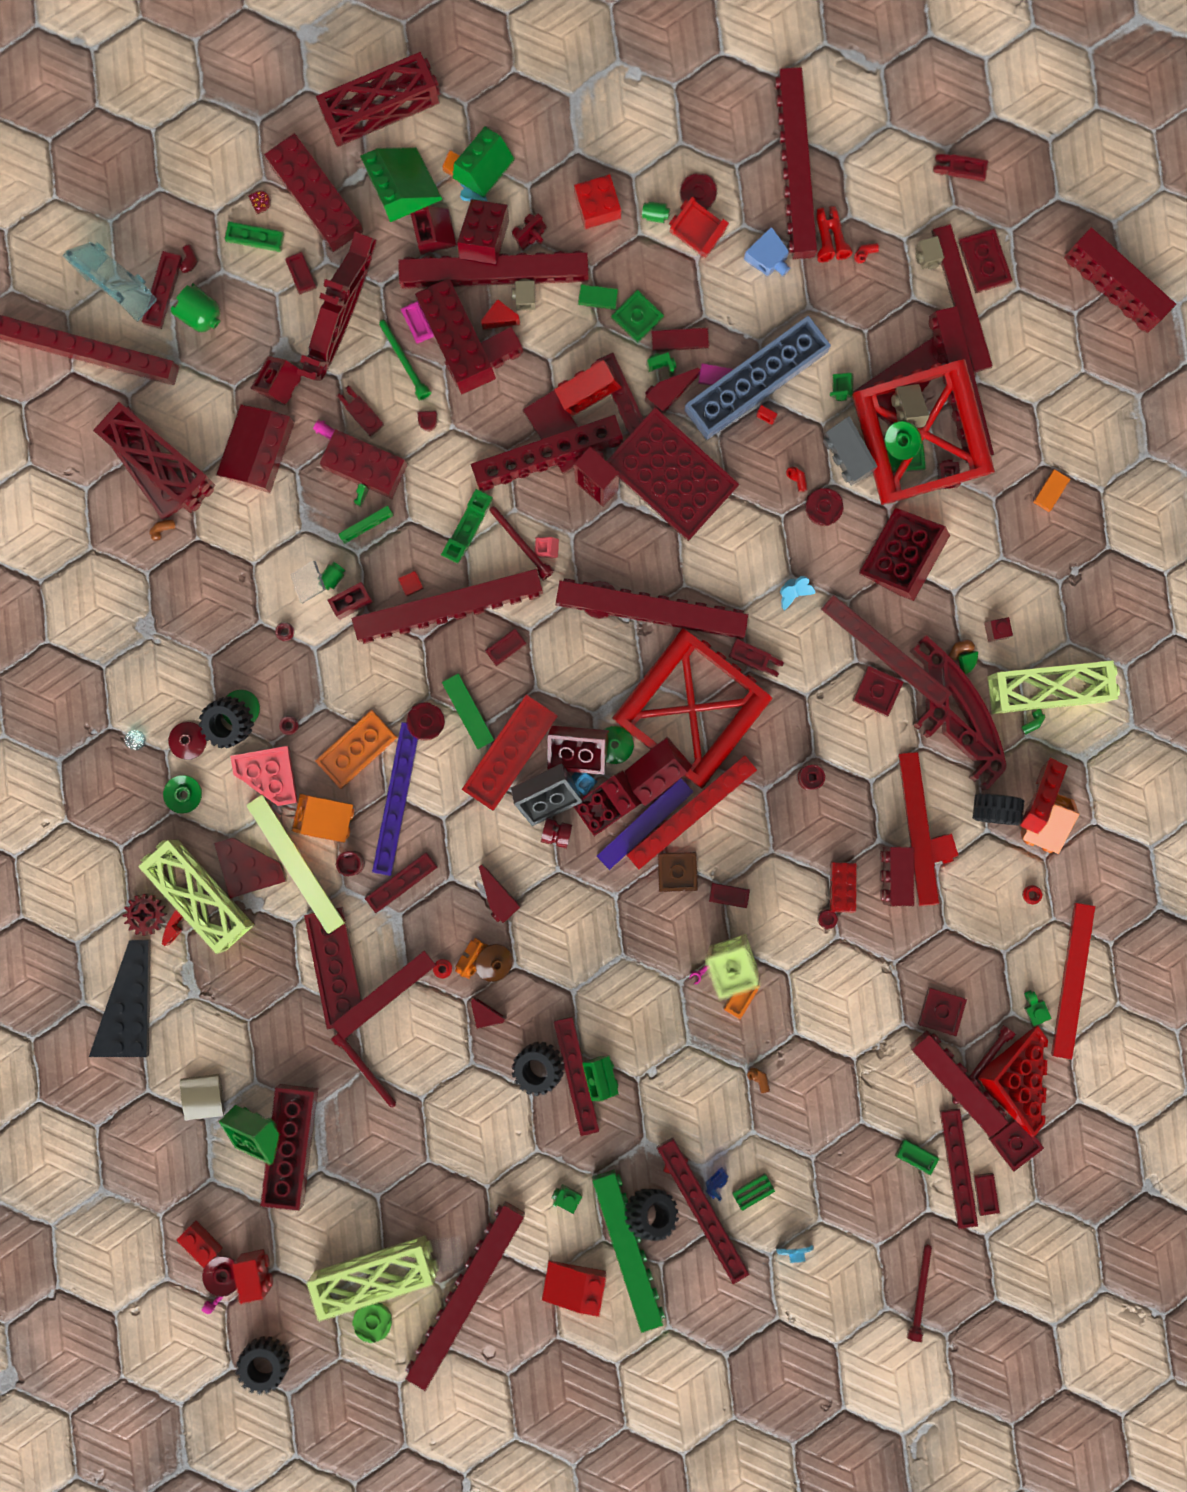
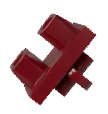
[511,213,547,251]

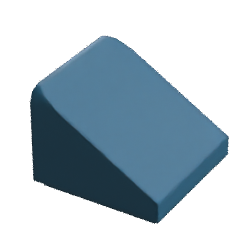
[571,772,597,796]

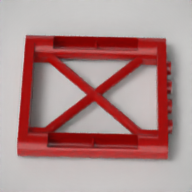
[852,359,995,505]
[612,628,773,789]

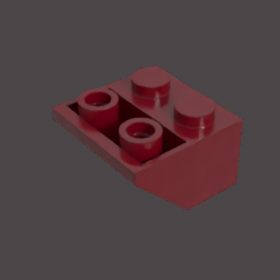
[411,206,457,254]

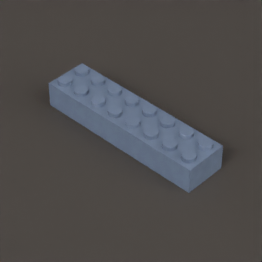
[684,315,831,440]

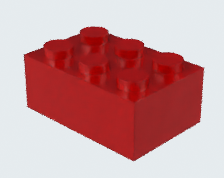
[554,360,622,416]

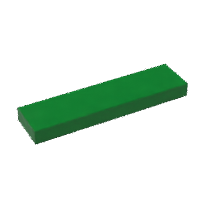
[442,673,495,750]

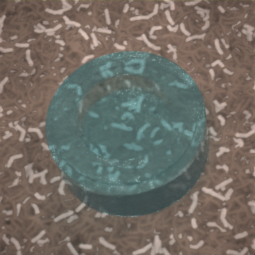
[125,730,146,750]

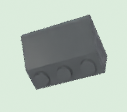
[823,416,877,486]
[511,763,583,826]

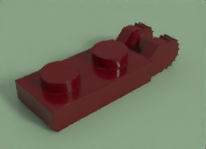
[933,154,989,182]
[336,385,384,437]
[728,639,784,678]

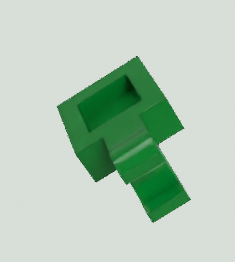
[1024,990,1052,1027]

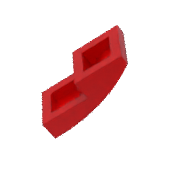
[162,910,184,947]

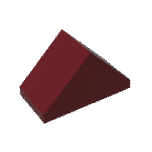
[471,996,507,1029]

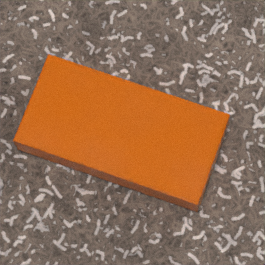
[1033,469,1070,512]
[723,986,760,1019]

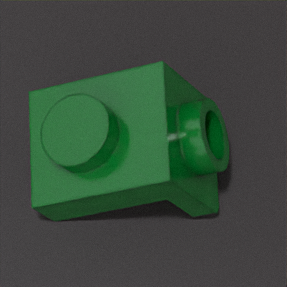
[646,352,676,376]
[830,373,853,401]

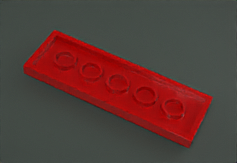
[461,695,558,811]

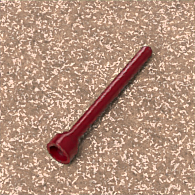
[490,506,555,581]
[952,1025,1016,1104]
[330,1033,396,1108]
[907,1244,932,1342]

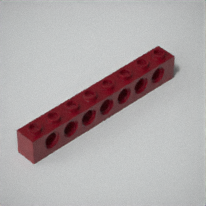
[471,415,623,491]

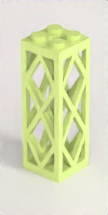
[987,660,1120,714]
[138,840,254,954]
[706,934,759,999]
[307,1235,439,1322]

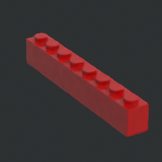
[626,756,757,870]

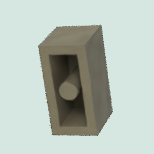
[891,384,930,428]

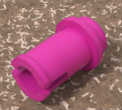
[313,420,335,440]

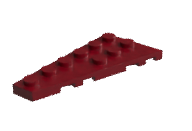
[852,337,939,426]

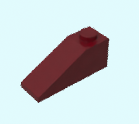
[645,368,701,415]
[479,864,521,923]

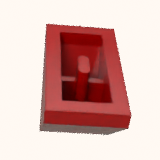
[481,299,520,330]

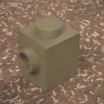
[916,236,944,270]
[512,279,535,310]

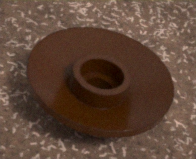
[475,944,513,982]

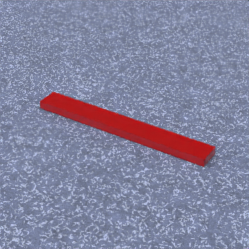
[898,752,939,906]
[1051,903,1096,1060]

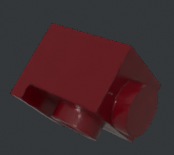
[937,459,961,490]

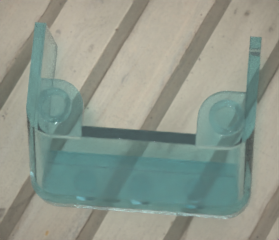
[62,242,157,322]

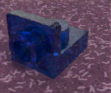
[705,1167,729,1201]

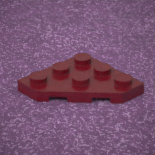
[214,838,287,898]

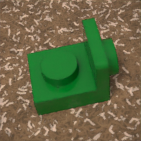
[551,1184,583,1214]

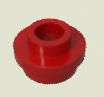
[1022,885,1042,905]
[433,959,452,979]

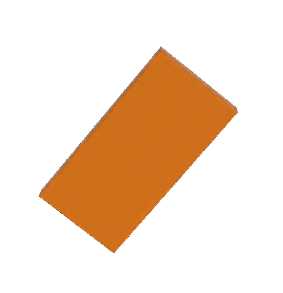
[315,709,398,789]

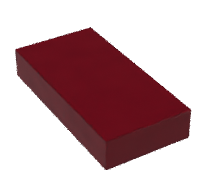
[285,252,317,295]
[485,628,527,667]
[709,883,750,909]
[973,1173,1000,1216]

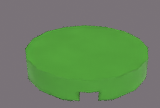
[352,1302,392,1343]

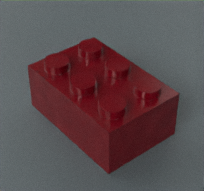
[457,199,509,264]
[880,847,914,906]

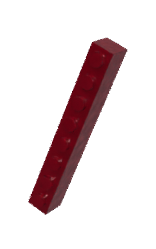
[929,306,994,463]

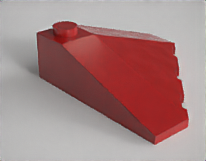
[978,1026,1048,1137]

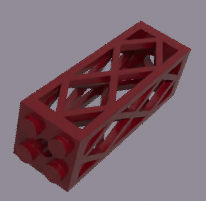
[316,51,441,147]
[93,402,216,514]

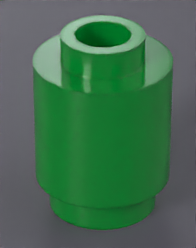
[642,201,670,223]
[318,561,346,590]

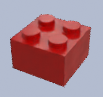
[574,174,621,229]
[232,1249,273,1304]

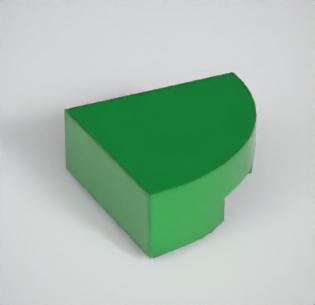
[354,484,369,507]
[959,651,978,675]

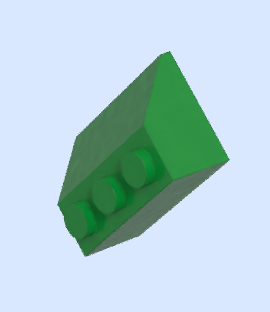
[452,126,515,198]
[218,1105,279,1165]

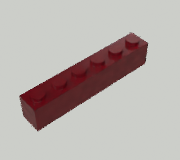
[910,1030,1008,1138]

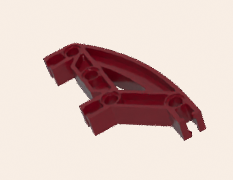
[296,232,377,381]
[910,635,1007,790]

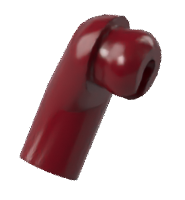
[180,245,197,273]

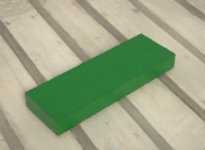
[225,221,285,252]
[338,506,393,544]

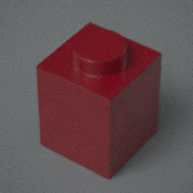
[984,617,1013,642]

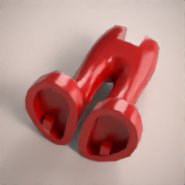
[816,206,853,263]

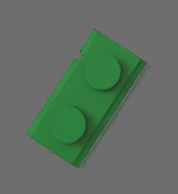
[582,1056,619,1101]

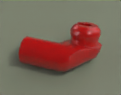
[854,243,879,263]
[786,467,808,492]

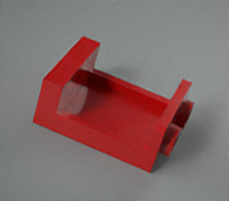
[669,196,729,259]

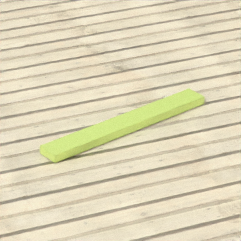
[246,795,345,934]

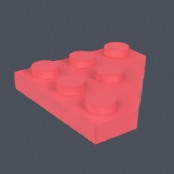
[230,746,298,806]

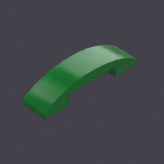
[441,489,493,564]

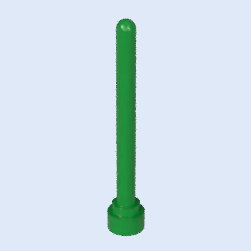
[379,320,432,401]

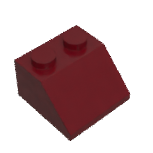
[250,356,301,405]

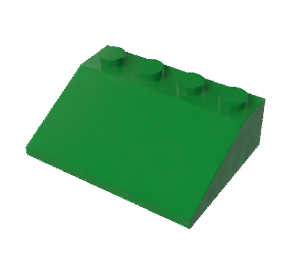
[360,148,442,222]

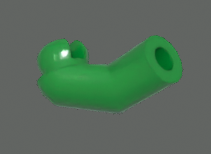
[1021,709,1046,734]

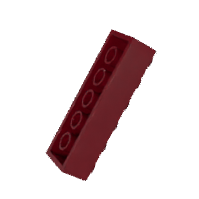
[264,133,364,253]
[1064,227,1177,333]
[415,278,496,395]
[260,1084,318,1211]

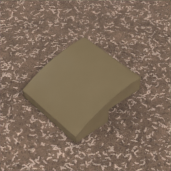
[180,1074,225,1121]

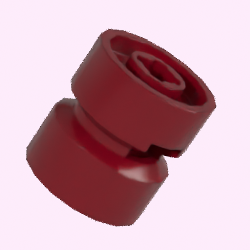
[797,765,825,790]
[541,818,573,849]
[336,851,365,876]

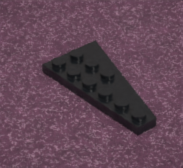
[89,940,151,1057]

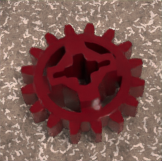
[123,894,167,936]

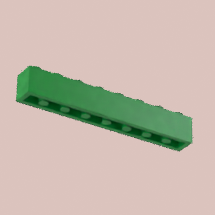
[592,1169,666,1333]

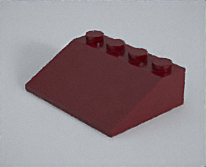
[216,404,294,493]
[859,507,950,601]

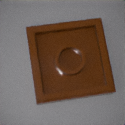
[658,852,698,892]

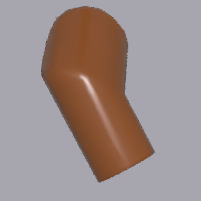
[149,519,175,541]
[948,639,975,662]
[747,1068,770,1093]

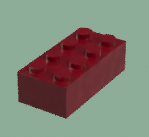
[319,429,408,499]
[574,447,619,507]

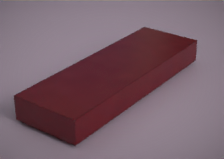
[651,328,709,351]

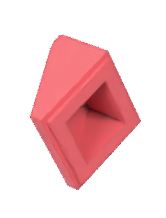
[535,537,559,558]

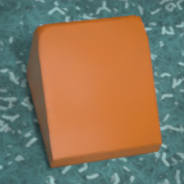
[443,150,459,176]

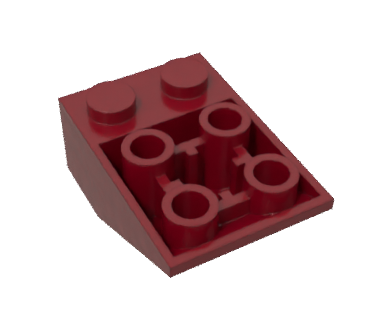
[574,770,642,836]

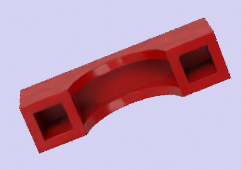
[1020,757,1068,834]

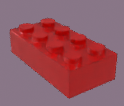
[830,862,857,913]

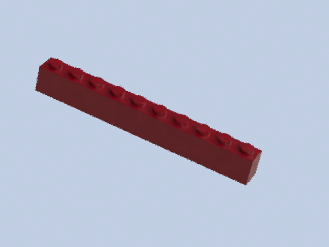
[775,67,817,259]
[398,251,589,289]
[0,315,179,386]
[351,569,543,644]
[555,578,749,639]
[405,1201,525,1391]

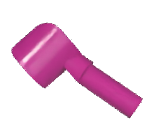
[689,964,709,984]
[201,1297,223,1314]

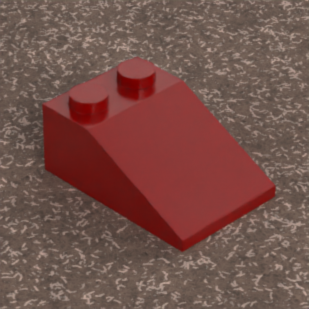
[542,1260,606,1317]

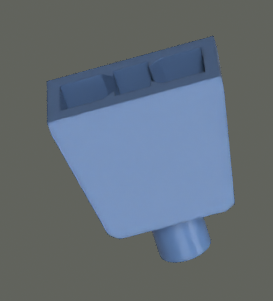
[744,227,790,277]

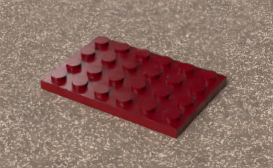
[607,407,740,541]

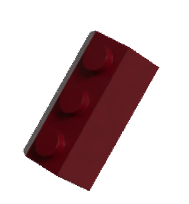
[547,725,609,775]
[625,737,692,806]

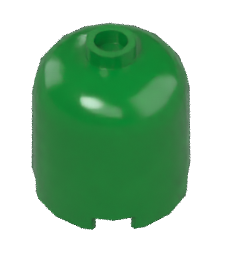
[171,283,220,333]

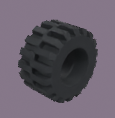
[199,696,254,748]
[972,793,1025,825]
[512,1042,565,1096]
[625,1188,679,1241]
[236,1336,290,1395]

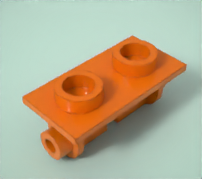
[455,938,488,979]

